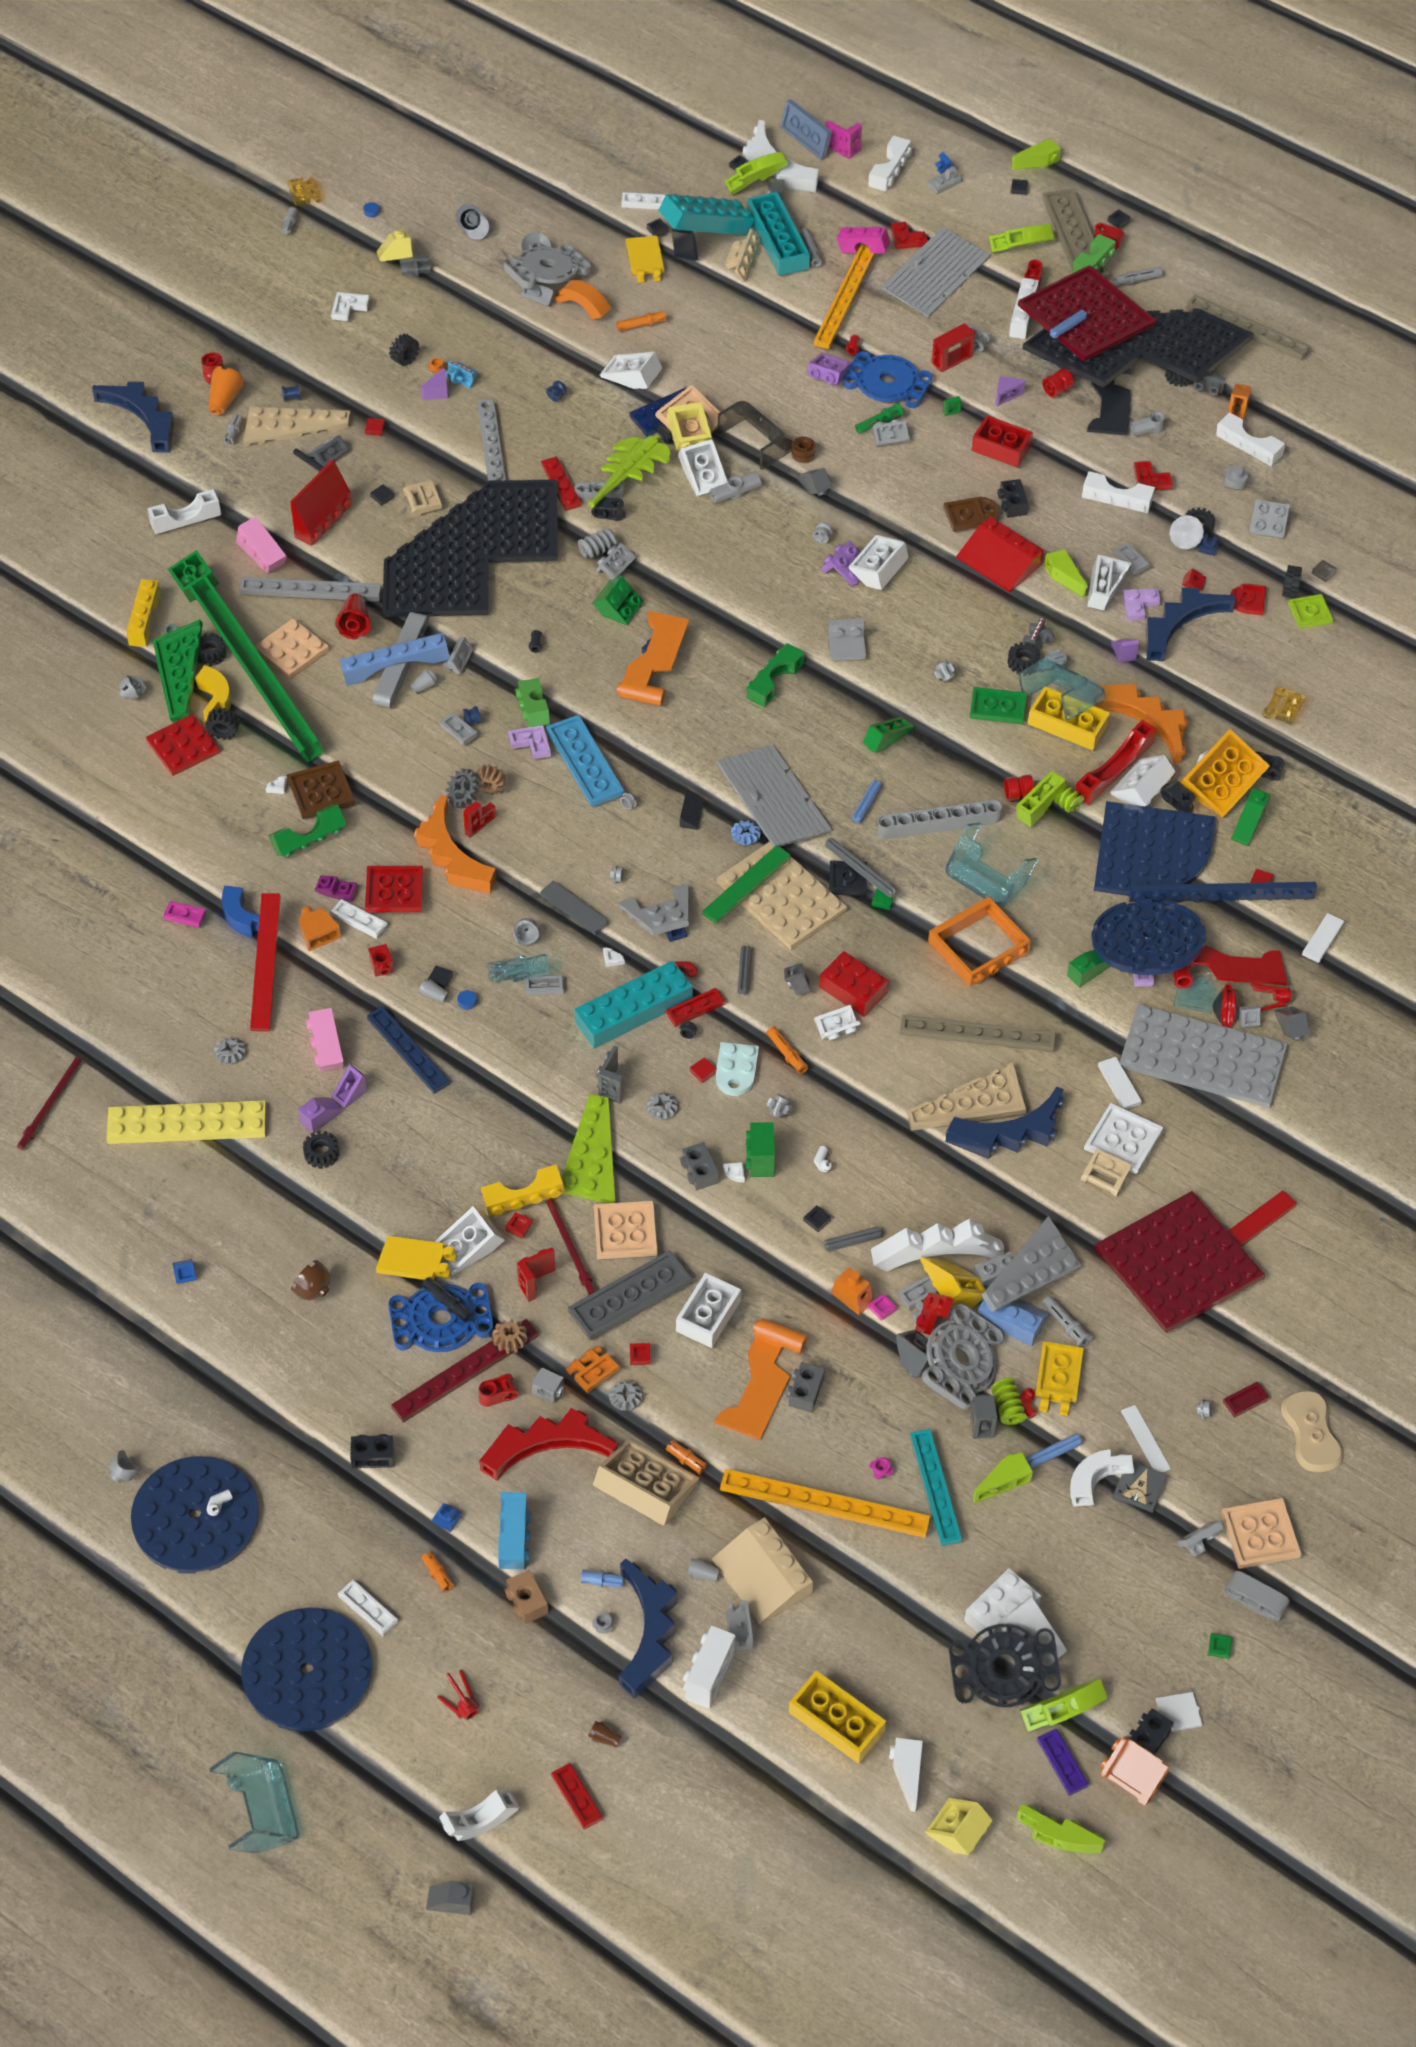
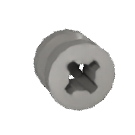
[812,522,833,544]

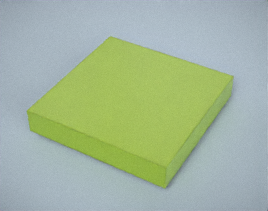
[1288,594,1333,629]

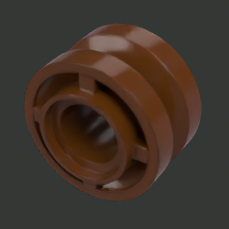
[792,436,816,463]

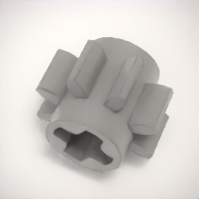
[1045,649,1067,671]
[934,659,956,681]
[766,1094,792,1118]

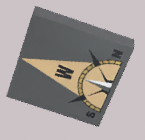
[1113,1462,1167,1513]

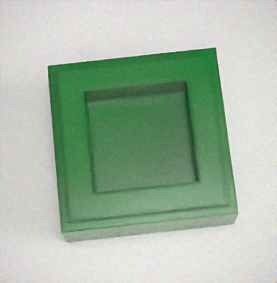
[943,396,962,416]
[872,888,894,910]
[1208,1633,1232,1659]

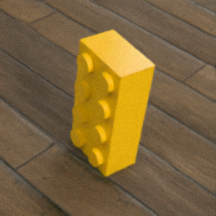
[1028,686,1110,751]
[789,1670,886,1764]

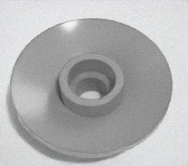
[521,232,551,252]

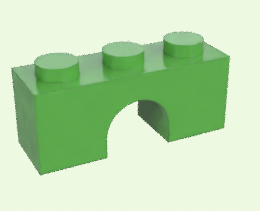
[1072,234,1116,273]
[515,678,550,728]

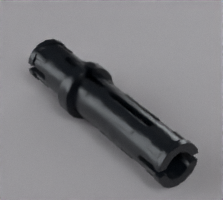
[422,1277,473,1323]

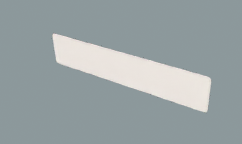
[1121,1405,1171,1473]

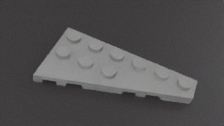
[981,1216,1081,1312]

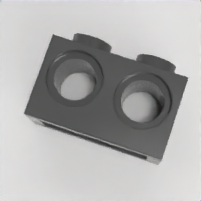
[680,1142,719,1191]
[786,1362,825,1413]

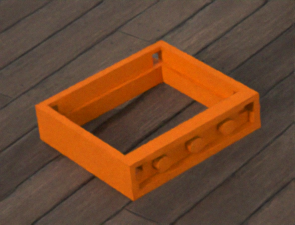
[928,896,1031,986]

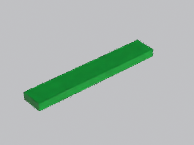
[702,845,790,925]

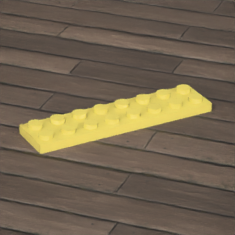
[107,1100,266,1144]

